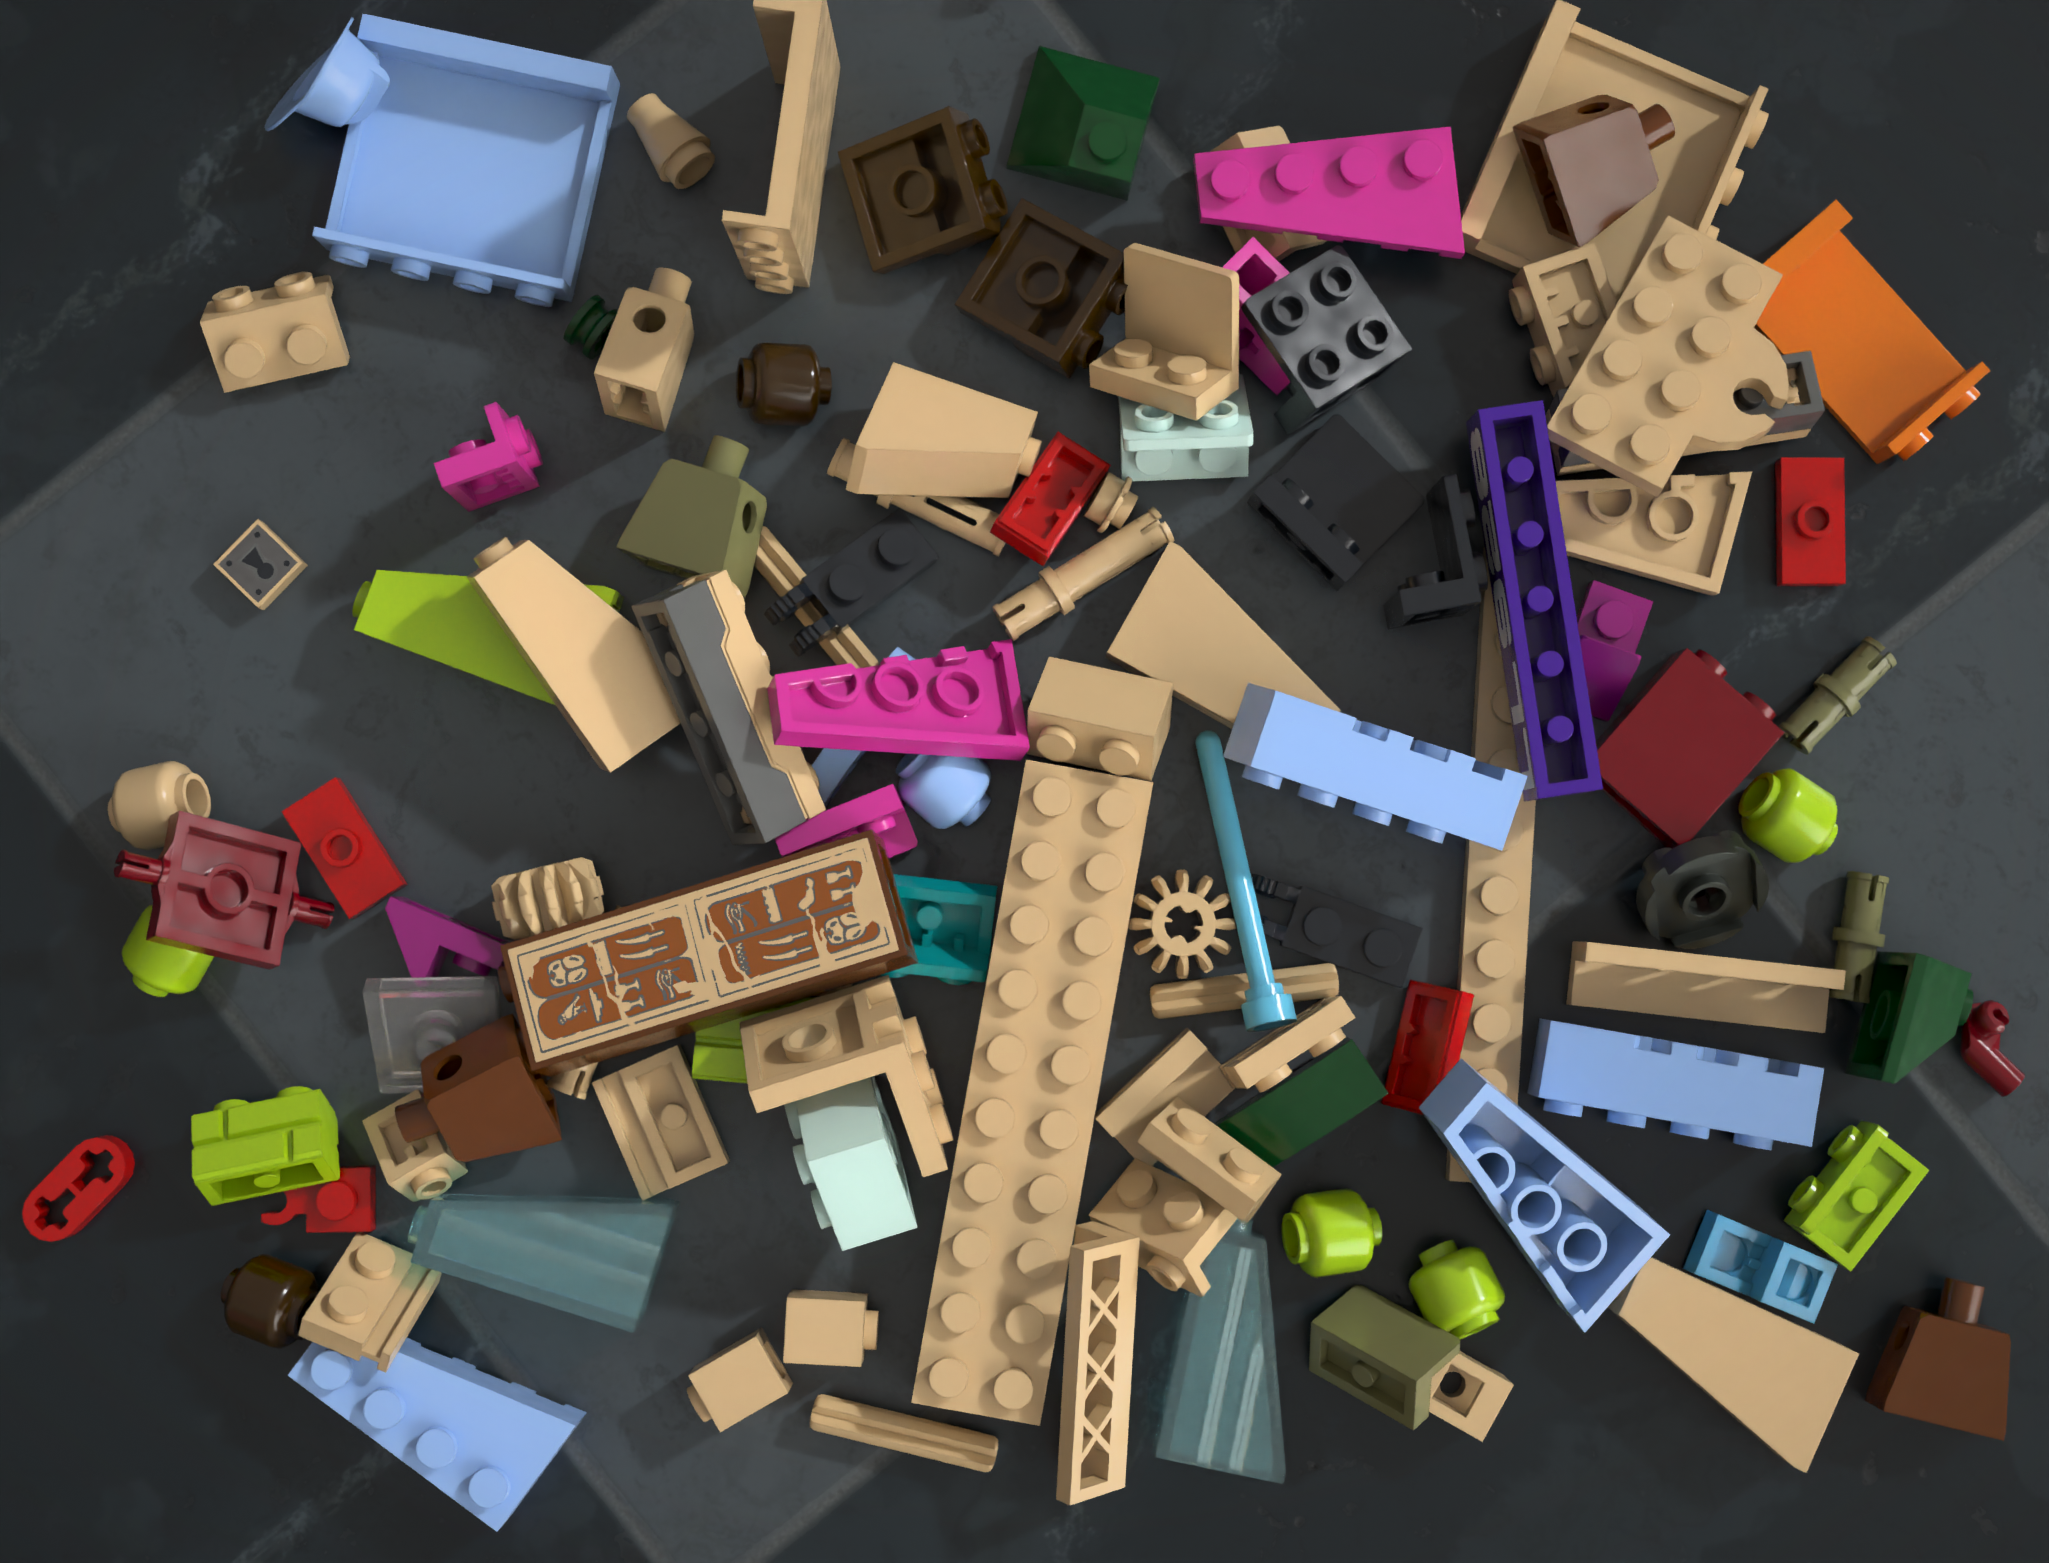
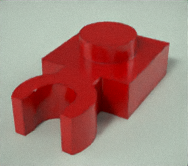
[261,1165,376,1233]

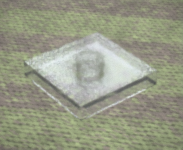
[363,976,502,1094]

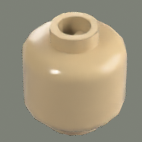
[108,761,211,850]

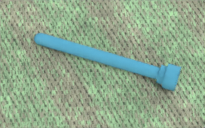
[1195,730,1297,1032]

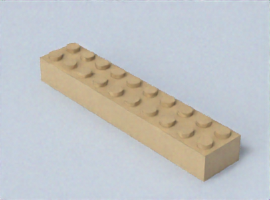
[911,760,1153,1426]

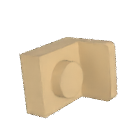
[362,1089,468,1202]

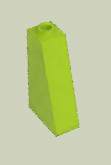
[352,570,625,706]

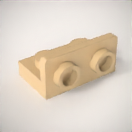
[1509,242,1617,397]

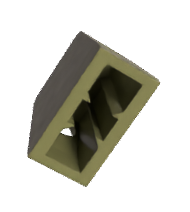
[616,435,767,598]

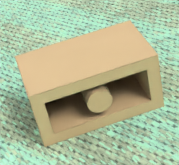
[1027,657,1173,781]

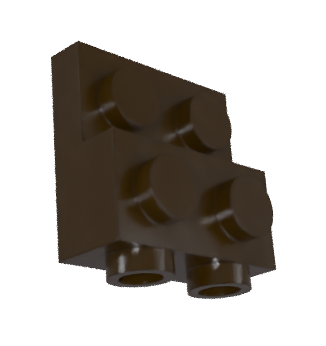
[838,106,1008,274]
[954,198,1128,379]

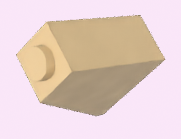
[846,362,1042,498]

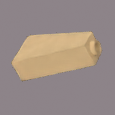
[467,537,680,773]
[1105,541,1341,729]
[1608,1257,1859,1473]

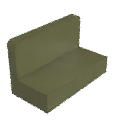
[1309,1285,1460,1430]

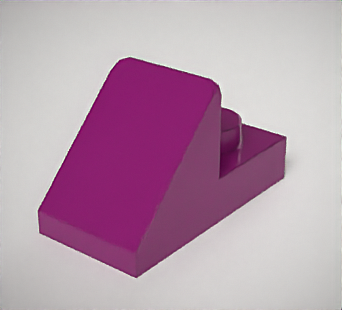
[1577,580,1653,722]
[385,896,510,993]

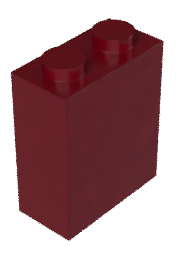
[1596,648,1785,849]

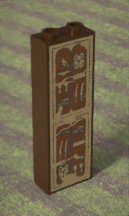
[498,829,918,1077]

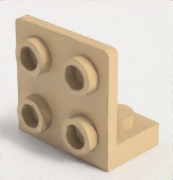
[1089,243,1239,421]

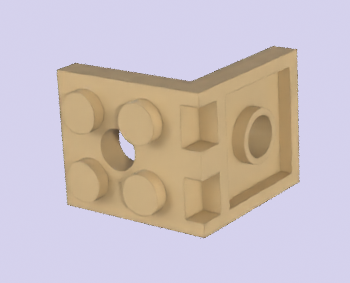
[739,975,953,1177]

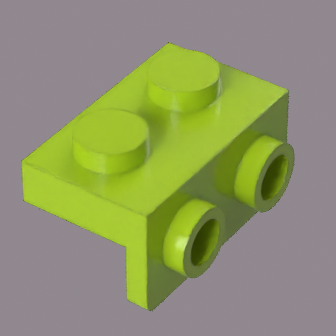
[1783,1120,1929,1271]

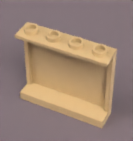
[722,0,841,294]
[1461,0,1769,303]

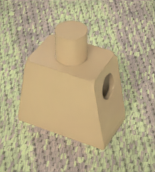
[594,268,695,432]

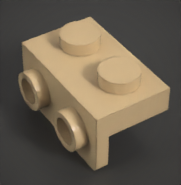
[200,272,350,393]
[1137,1097,1282,1224]
[1089,1158,1237,1297]

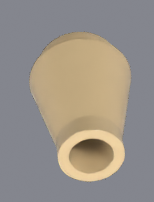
[627,93,715,189]

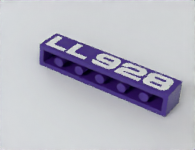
[1466,400,1603,802]

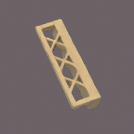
[1566,941,1846,1033]
[1056,1221,1140,1505]

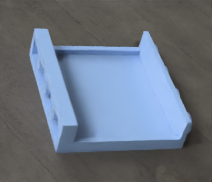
[312,14,620,307]

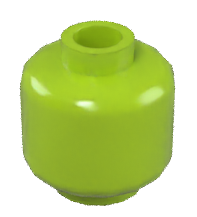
[1739,768,1838,863]
[122,904,214,997]
[1282,1188,1382,1278]
[1409,1239,1505,1340]

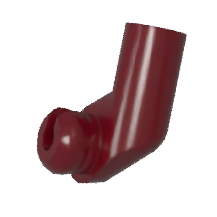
[1960,1000,2025,1097]

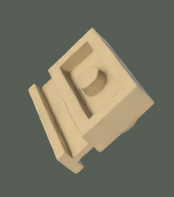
[1219,996,1355,1093]
[592,1044,730,1201]
[298,1232,443,1373]

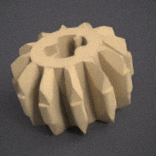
[491,857,604,940]
[1128,870,1236,979]

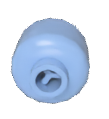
[896,753,991,829]

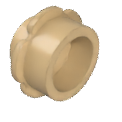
[1083,472,1138,533]

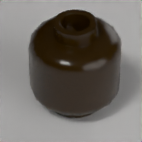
[736,343,832,426]
[221,1254,319,1349]

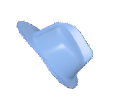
[265,17,390,131]

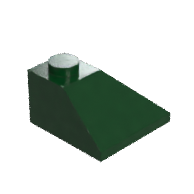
[1007,46,1160,201]
[1845,951,1973,1084]

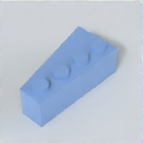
[1223,683,1528,851]
[1527,1018,1824,1150]
[1419,1058,1670,1333]
[288,1338,587,1532]

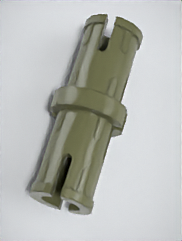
[1778,636,1897,755]
[1829,871,1889,1004]

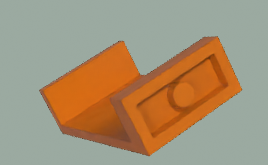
[1754,199,1991,464]

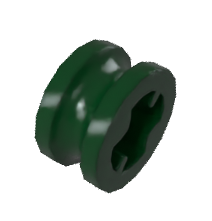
[563,294,618,360]

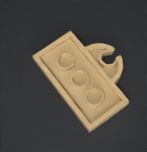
[1547,216,1789,497]

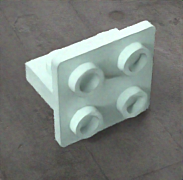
[1118,374,1253,482]

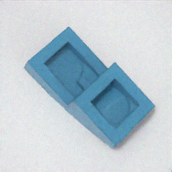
[1683,1210,1838,1324]

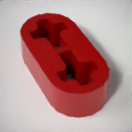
[22,1135,135,1242]

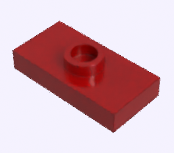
[990,431,1111,567]
[1775,457,1846,586]
[281,777,408,919]
[1381,980,1474,1115]

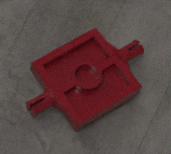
[114,810,334,970]

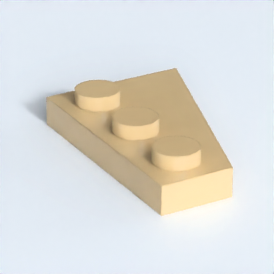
[1556,471,1752,596]

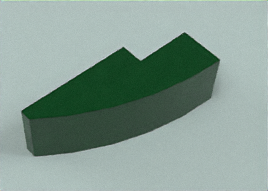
[1214,1037,1389,1167]

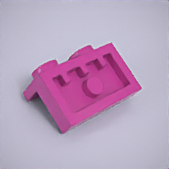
[434,402,543,512]
[775,784,918,858]

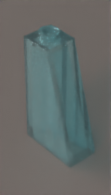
[407,1194,680,1333]
[1153,1218,1286,1484]

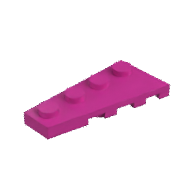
[1193,126,1465,259]
[767,639,1030,761]

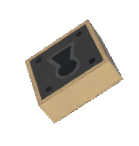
[213,519,308,610]

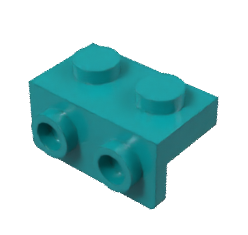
[881,874,997,985]

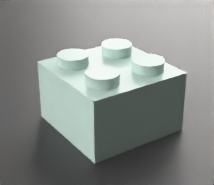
[784,1076,918,1251]

